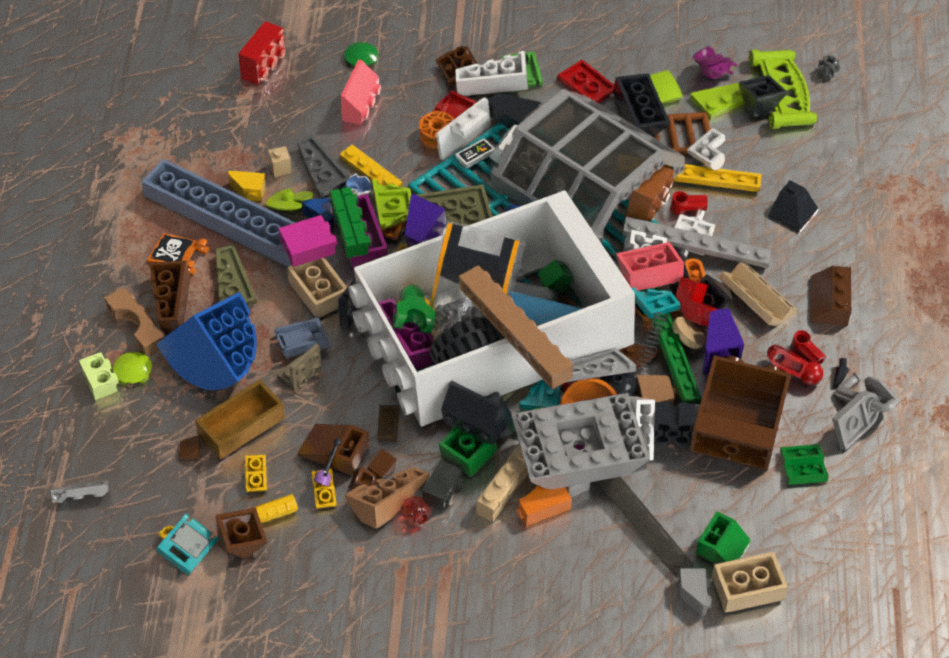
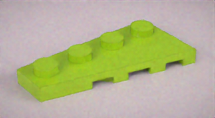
[690,82,744,119]

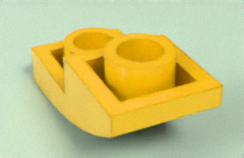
[245,454,267,492]
[312,469,337,509]

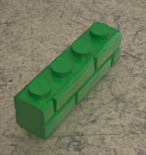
[329,187,371,258]

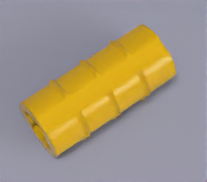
[253,494,298,524]

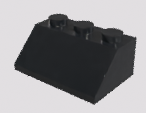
[441,381,506,445]

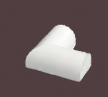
[687,128,726,170]

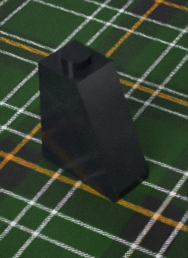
[488,93,542,129]

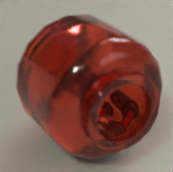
[401,496,431,526]

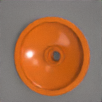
[561,378,617,405]

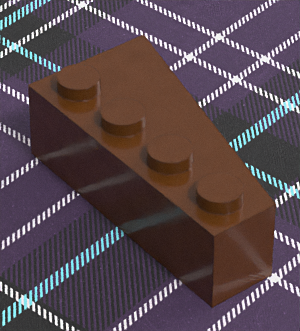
[149,260,191,335]

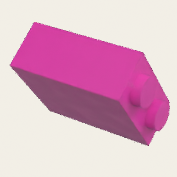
[279,215,337,267]

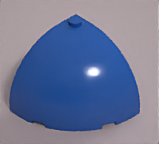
[156,292,257,390]

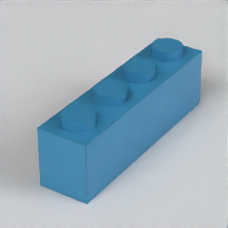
[510,292,584,326]

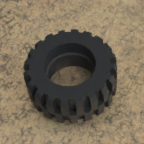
[430,316,505,365]

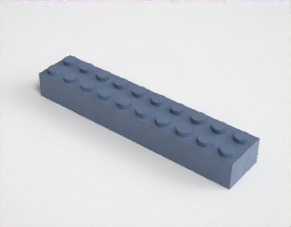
[141,159,295,267]

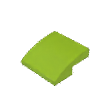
[650,70,683,104]

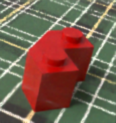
[676,277,717,326]

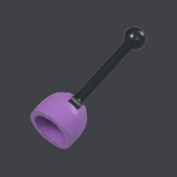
[313,438,342,487]

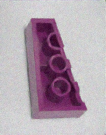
[378,298,434,370]

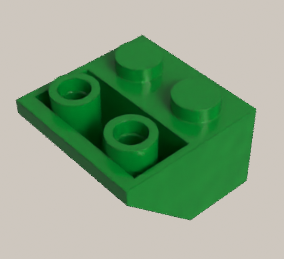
[695,511,751,564]

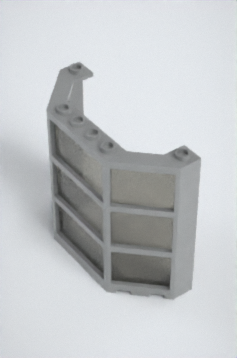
[491,89,685,243]

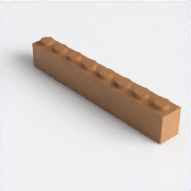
[459,265,573,389]

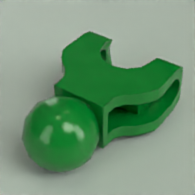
[392,285,435,334]

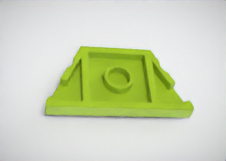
[372,180,411,230]

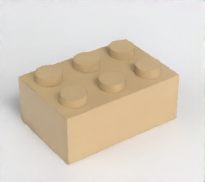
[287,258,347,318]
[711,552,788,613]

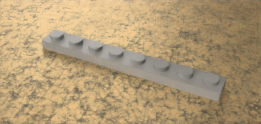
[622,217,771,268]

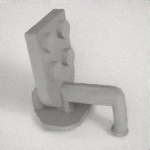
[832,372,899,450]

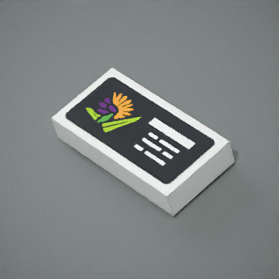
[456,139,495,169]

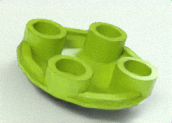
[113,352,152,384]

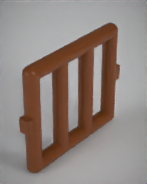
[653,112,712,155]

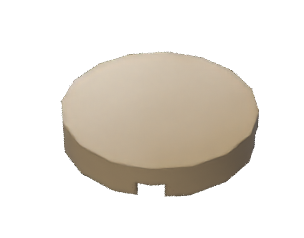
[672,317,706,349]

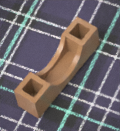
[104,287,166,357]

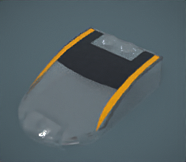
[429,221,526,334]

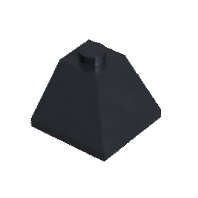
[739,75,787,117]
[768,180,819,233]

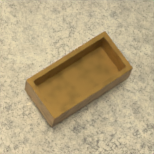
[195,379,285,459]

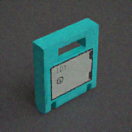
[156,513,218,576]

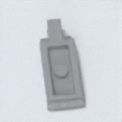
[51,480,109,502]

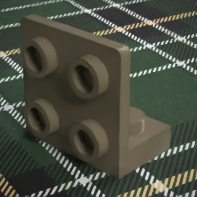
[277,344,321,392]

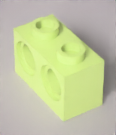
[79,352,119,400]

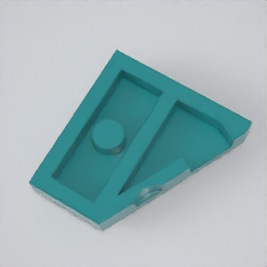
[632,287,681,319]
[520,380,561,410]

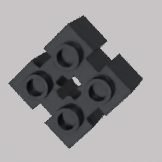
[654,402,695,446]

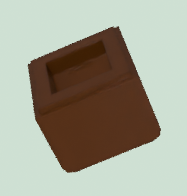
[179,436,201,460]
[367,449,397,479]
[349,466,378,489]

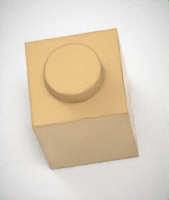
[268,146,292,177]

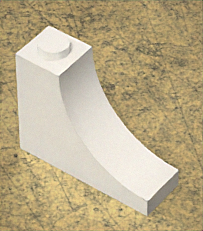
[630,396,655,460]

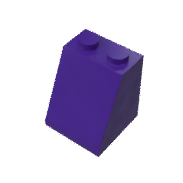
[405,194,447,248]
[702,308,744,375]

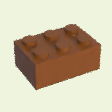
[625,166,675,222]

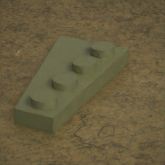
[216,244,257,306]

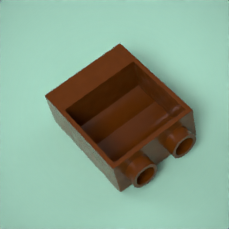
[690,356,791,470]

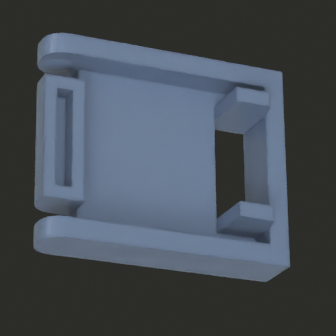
[274,317,329,358]

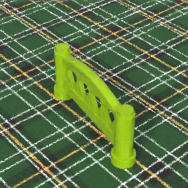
[749,49,817,129]

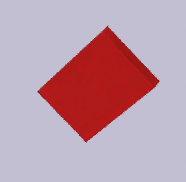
[557,59,614,104]

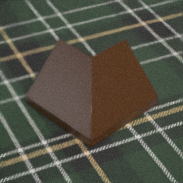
[216,508,267,559]

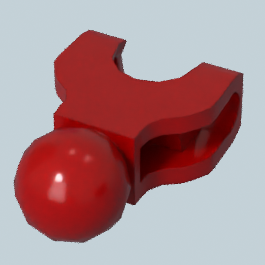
[767,344,824,386]

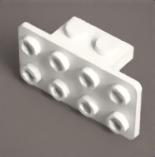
[436,98,491,161]

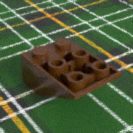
[298,424,369,476]

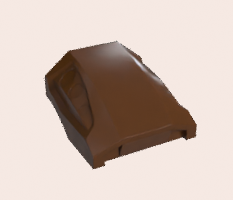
[435,45,479,85]

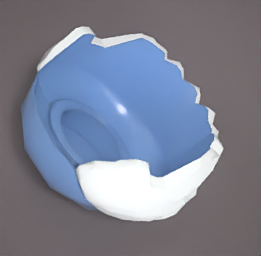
[345,174,372,196]

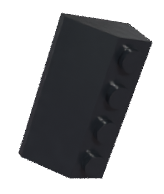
[613,73,670,137]

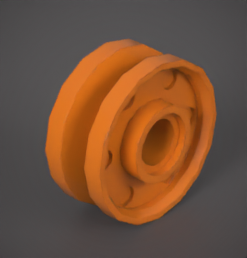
[419,111,454,149]

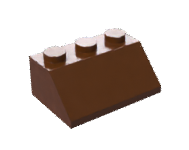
[810,266,852,326]

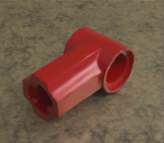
[670,191,708,215]
[790,330,827,365]

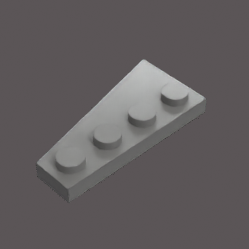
[566,348,636,382]

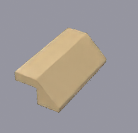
[718,262,798,326]

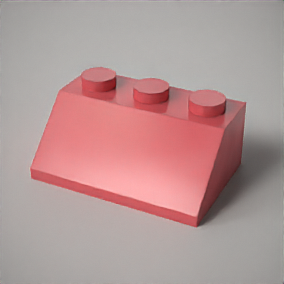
[341,60,381,125]
[616,242,684,291]

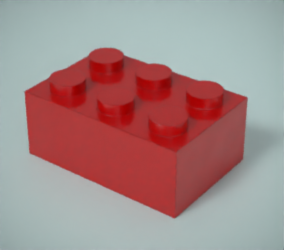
[238,21,286,85]

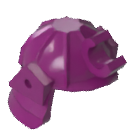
[692,46,738,79]

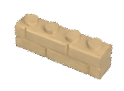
[476,444,528,522]

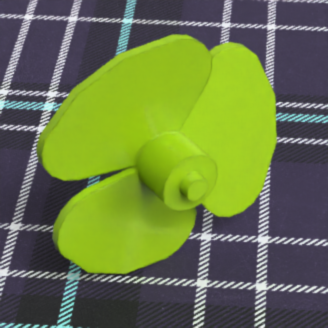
[266,188,313,211]

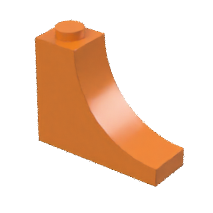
[516,485,572,526]

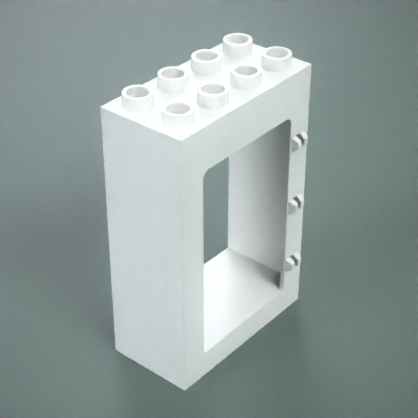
[348,190,635,427]

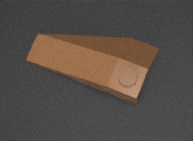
[345,467,430,529]

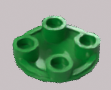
[344,42,378,68]

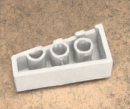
[456,51,528,96]

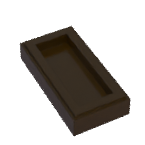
[377,405,399,442]

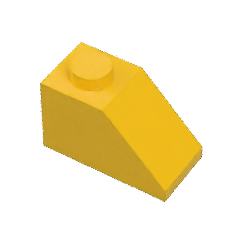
[228,170,266,202]

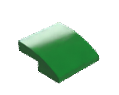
[780,444,829,485]

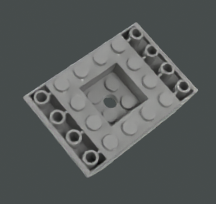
[511,393,650,490]

